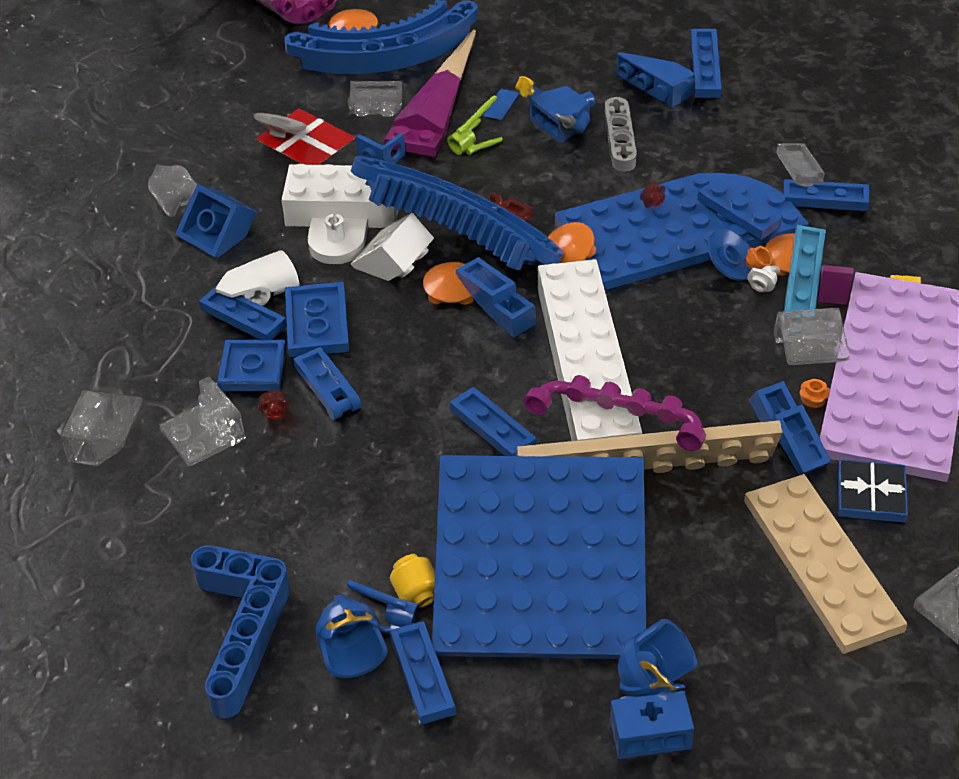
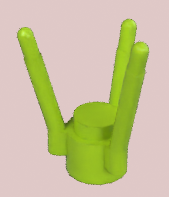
[448,95,503,155]

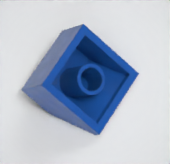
[175,184,257,258]

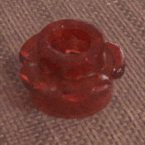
[640,182,666,208]
[258,391,289,418]

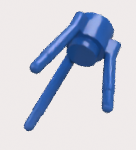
[347,580,419,634]

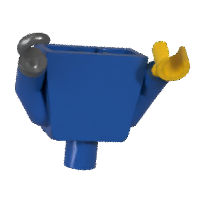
[515,76,595,143]

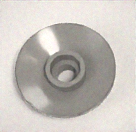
[254,113,307,138]

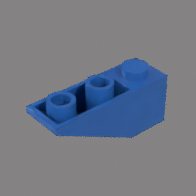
[616,52,695,108]

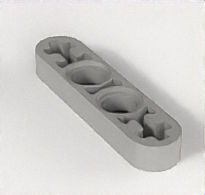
[605,97,637,172]

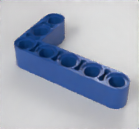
[191,546,290,718]

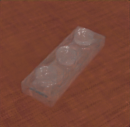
[777,143,824,187]

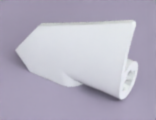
[216,250,300,306]

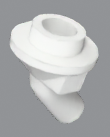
[747,266,780,292]

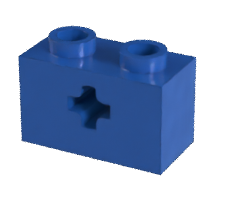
[610,691,694,759]

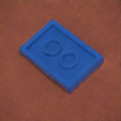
[285,282,349,357]

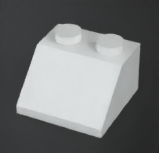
[351,213,434,281]

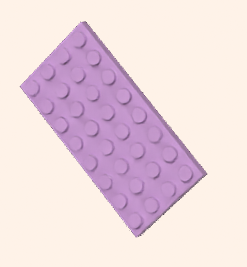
[820,272,959,482]

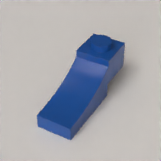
[749,381,831,475]

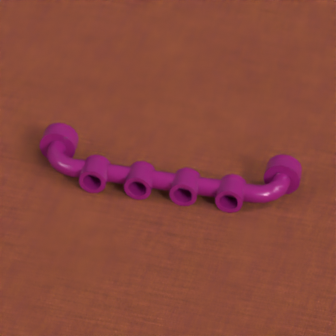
[523,375,706,451]

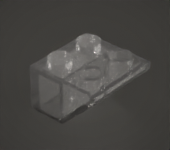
[60,390,144,466]

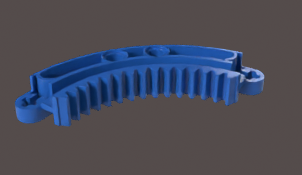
[284,0,478,74]
[350,156,564,270]

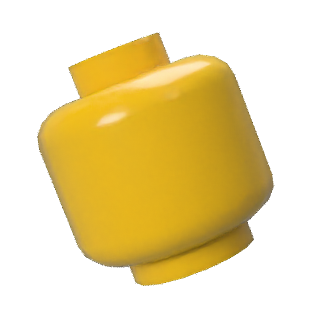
[390,554,435,608]

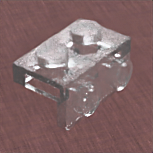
[347,81,403,116]
[148,165,197,217]

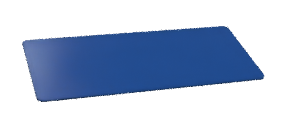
[483,89,519,120]

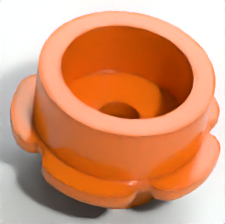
[746,246,773,270]
[799,379,830,408]

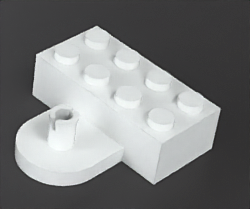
[282,164,398,264]

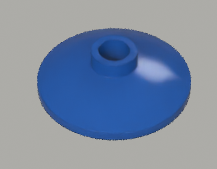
[707,229,751,281]

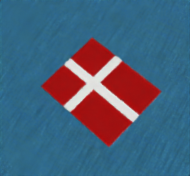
[256,108,356,165]

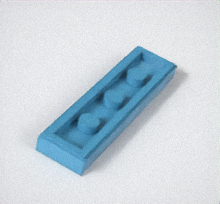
[782,225,826,328]

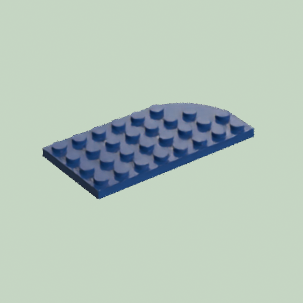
[555,173,809,290]

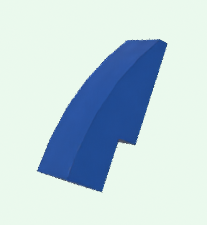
[456,257,537,337]

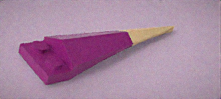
[384,29,475,157]

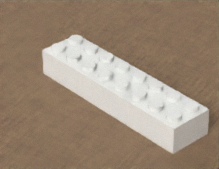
[538,259,642,441]

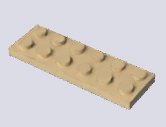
[744,474,907,654]

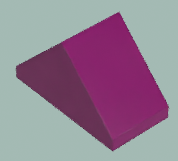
[818,265,854,305]

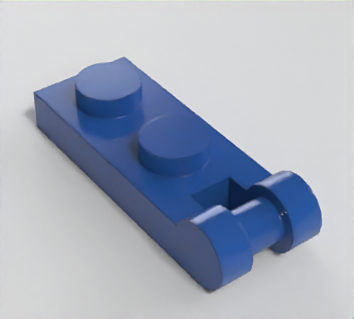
[293,347,362,420]

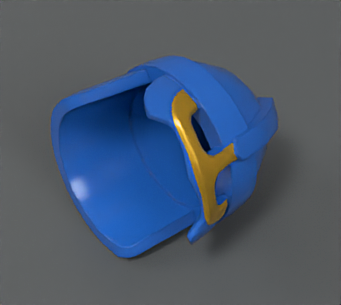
[315,594,387,678]
[618,619,698,696]

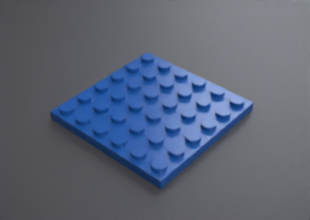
[432,455,646,659]

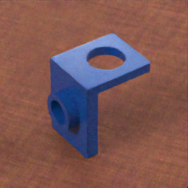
[356,133,406,164]

